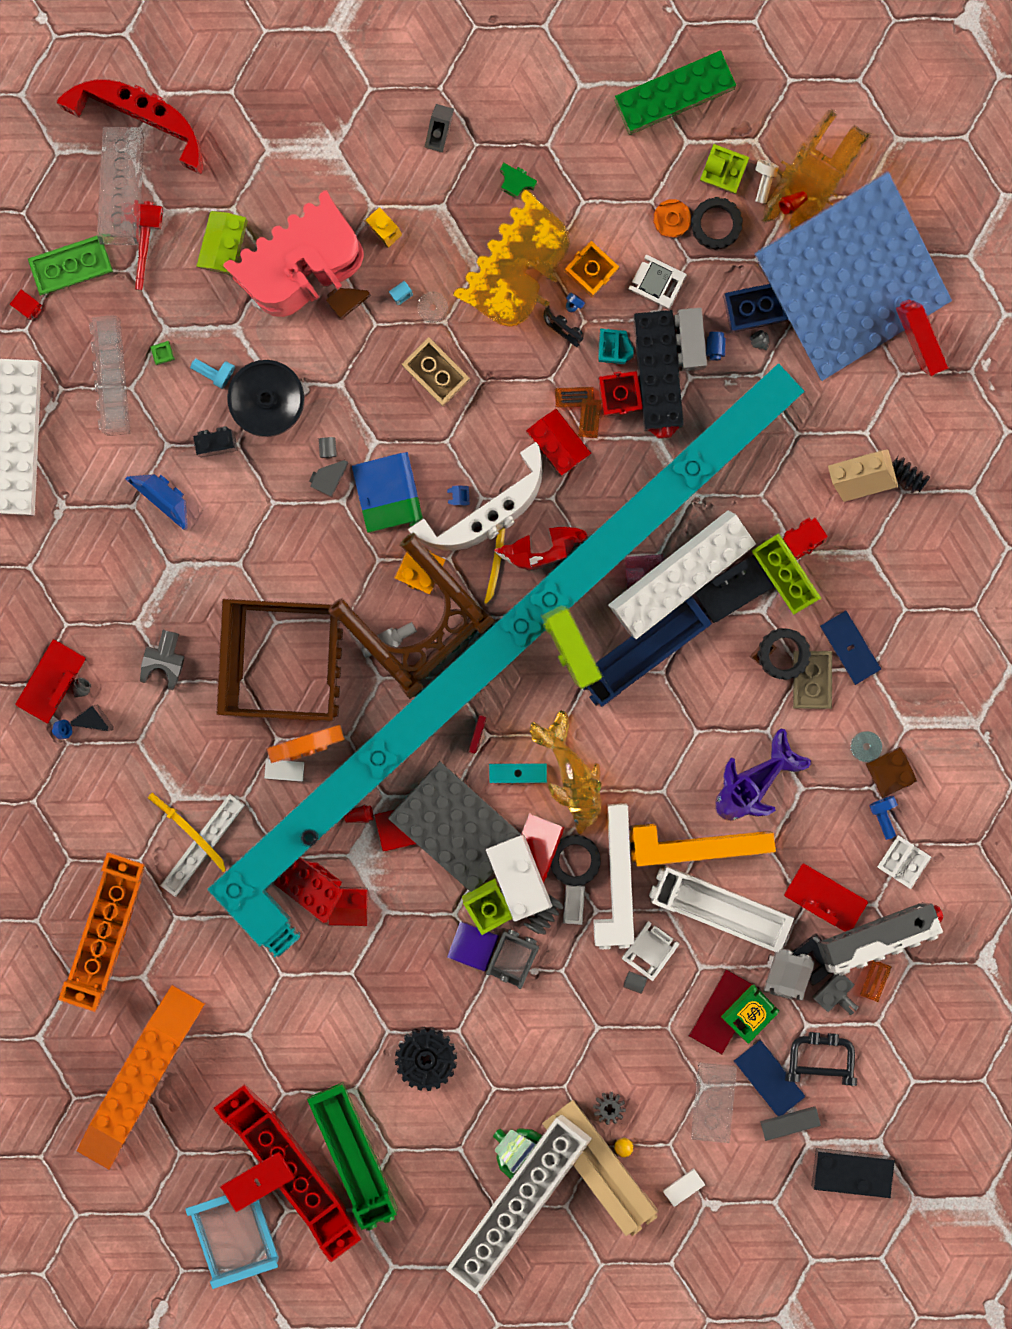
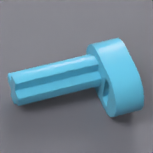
[190,358,235,389]

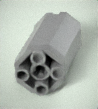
[764,949,814,1001]

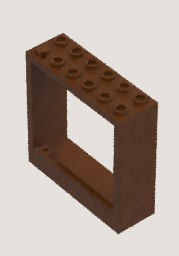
[216,599,343,721]

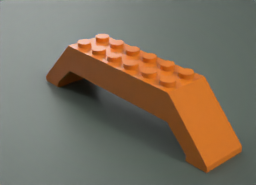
[76,985,205,1170]

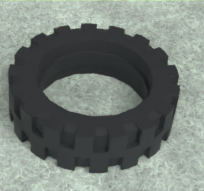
[691,197,743,250]
[758,628,811,680]
[550,835,601,886]

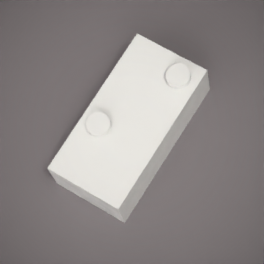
[486,835,552,922]

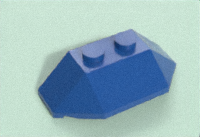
[125,474,188,530]

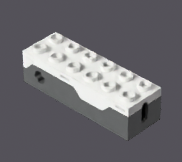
[817,902,943,975]

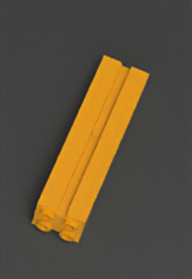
[629,823,776,866]

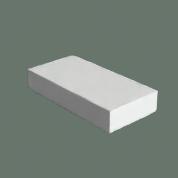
[264,759,305,781]
[563,885,585,925]
[663,1168,705,1207]

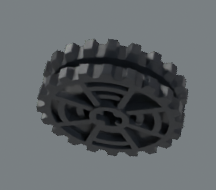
[395,1027,457,1091]

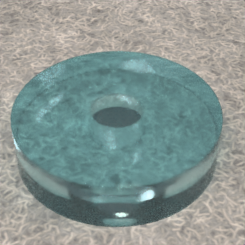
[851,731,882,762]

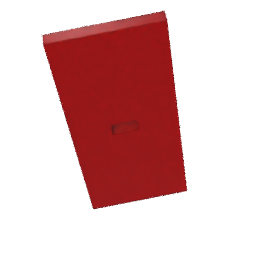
[220,1151,295,1212]

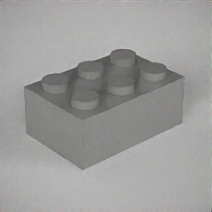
[673,308,707,372]

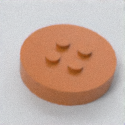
[267,725,345,763]

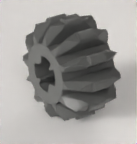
[593,1092,626,1125]

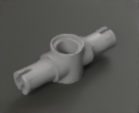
[361,622,417,658]

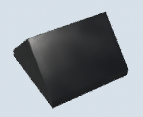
[70,705,114,731]

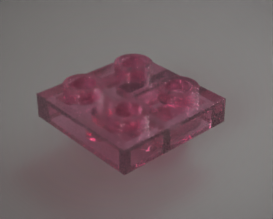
[625,554,664,589]

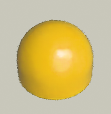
[614,1138,633,1158]

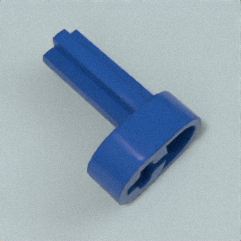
[869,796,898,840]

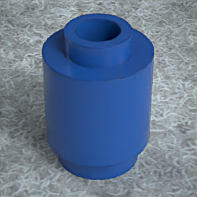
[706,332,726,361]

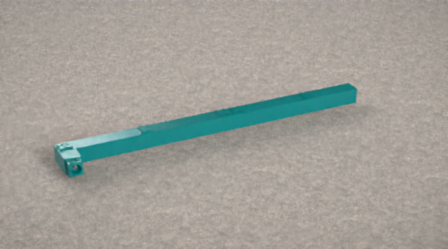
[207,363,805,958]

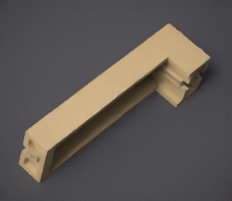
[542,1100,659,1236]

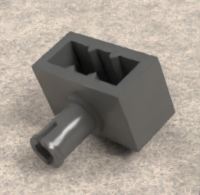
[812,974,859,1015]

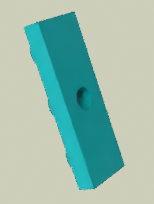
[489,763,547,783]

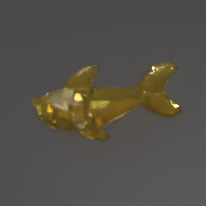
[530,710,602,834]

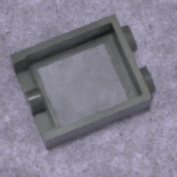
[486,929,539,989]

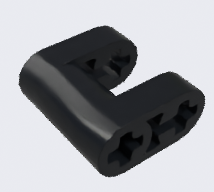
[792,933,831,986]

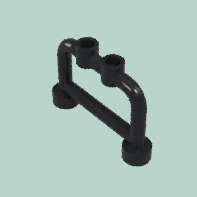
[785,1032,858,1086]

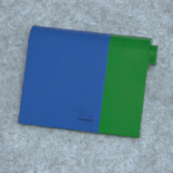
[352,452,423,533]

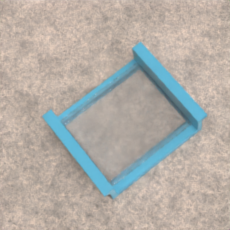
[185,1195,279,1289]

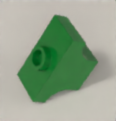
[500,163,537,200]

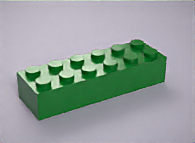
[614,50,736,135]

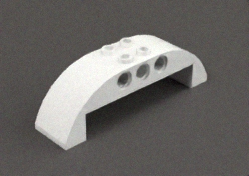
[408,442,543,551]

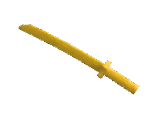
[484,507,507,604]
[148,792,226,872]

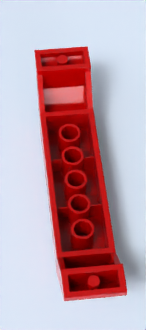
[213,1084,362,1263]

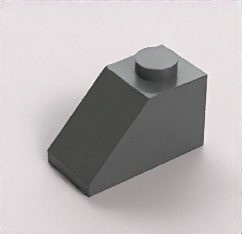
[424,104,454,153]
[309,460,348,497]

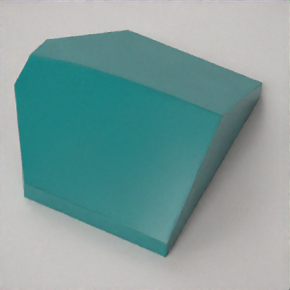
[598,328,634,364]

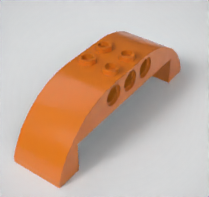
[58,852,145,1012]

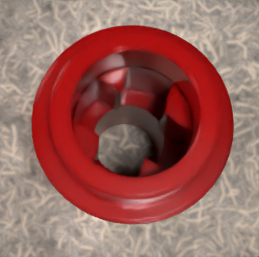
[779,190,808,215]
[344,804,374,823]

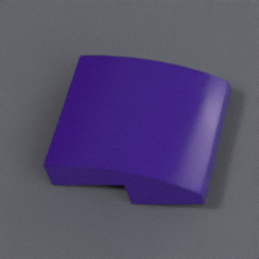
[447,921,499,972]

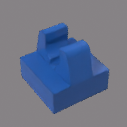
[447,485,470,506]

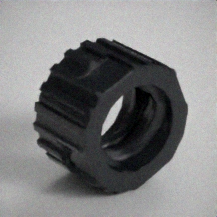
[301,829,318,847]

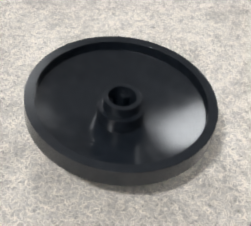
[227,360,305,437]

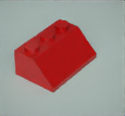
[526,409,591,477]

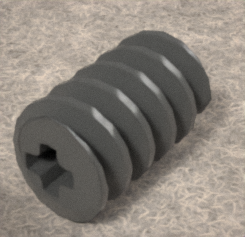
[524,894,564,935]

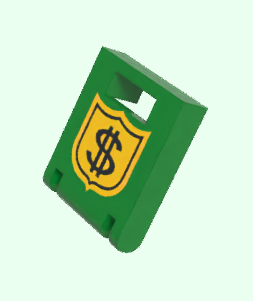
[721,985,779,1044]

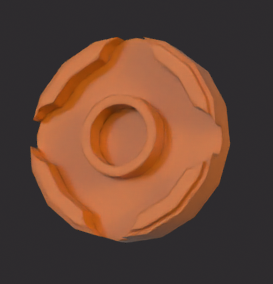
[653,199,691,238]

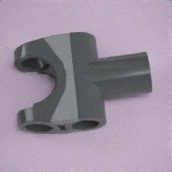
[140,630,185,691]

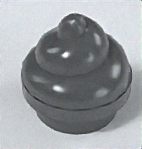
[750,330,769,350]
[72,678,91,697]

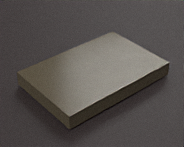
[793,651,832,709]

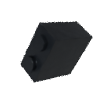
[193,426,238,458]

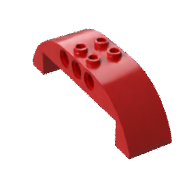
[56,79,203,175]

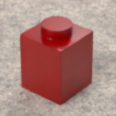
[10,289,42,320]

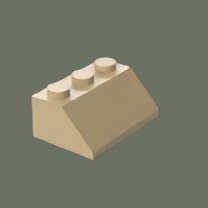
[828,450,898,502]

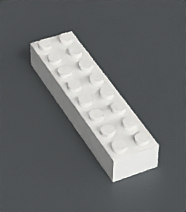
[0,359,42,516]
[608,510,756,639]

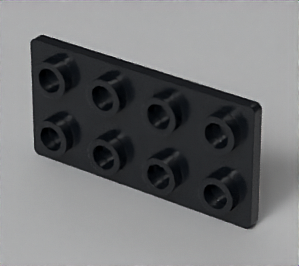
[695,555,775,623]

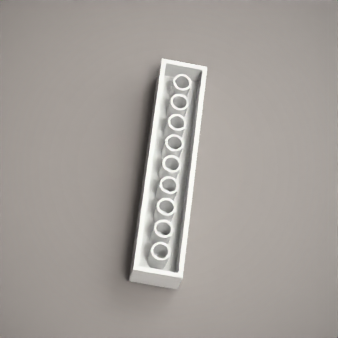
[446,1115,592,1294]

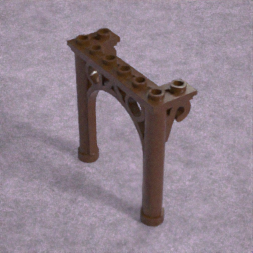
[328,532,495,699]

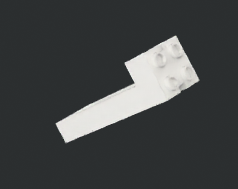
[593,803,634,949]
[649,865,794,952]

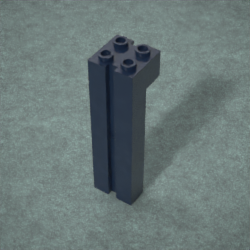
[582,596,712,707]

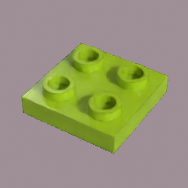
[700,144,750,194]

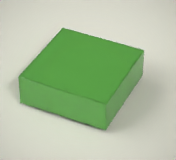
[150,341,175,365]

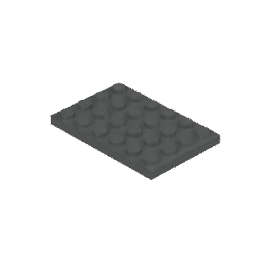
[388,761,522,892]

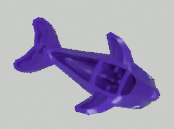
[715,729,811,821]

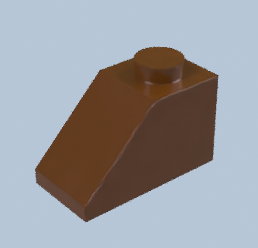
[326,288,371,320]

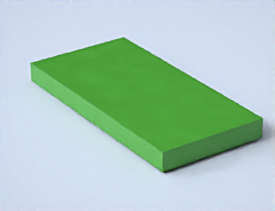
[28,235,113,296]

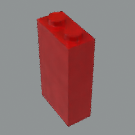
[896,299,948,376]

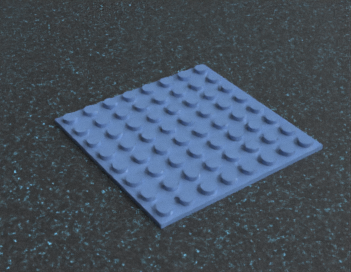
[754,172,952,381]

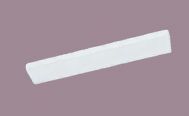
[160,794,245,897]

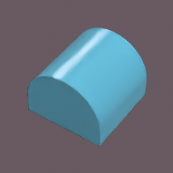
[388,281,413,305]

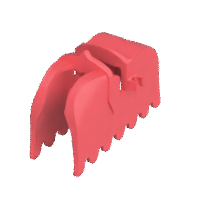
[223,191,364,317]

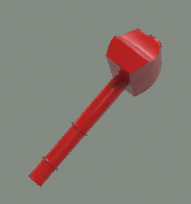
[121,201,163,291]

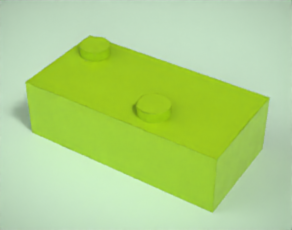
[541,605,602,688]

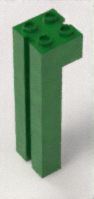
[307,1082,398,1231]

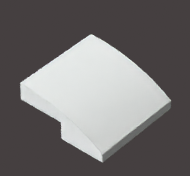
[878,835,932,889]

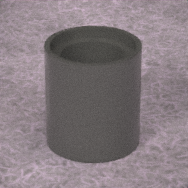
[318,437,337,458]
[623,971,647,994]

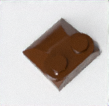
[865,747,917,798]

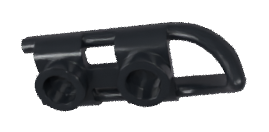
[543,305,584,348]

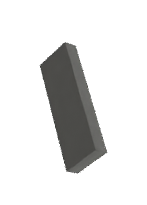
[760,1106,821,1141]

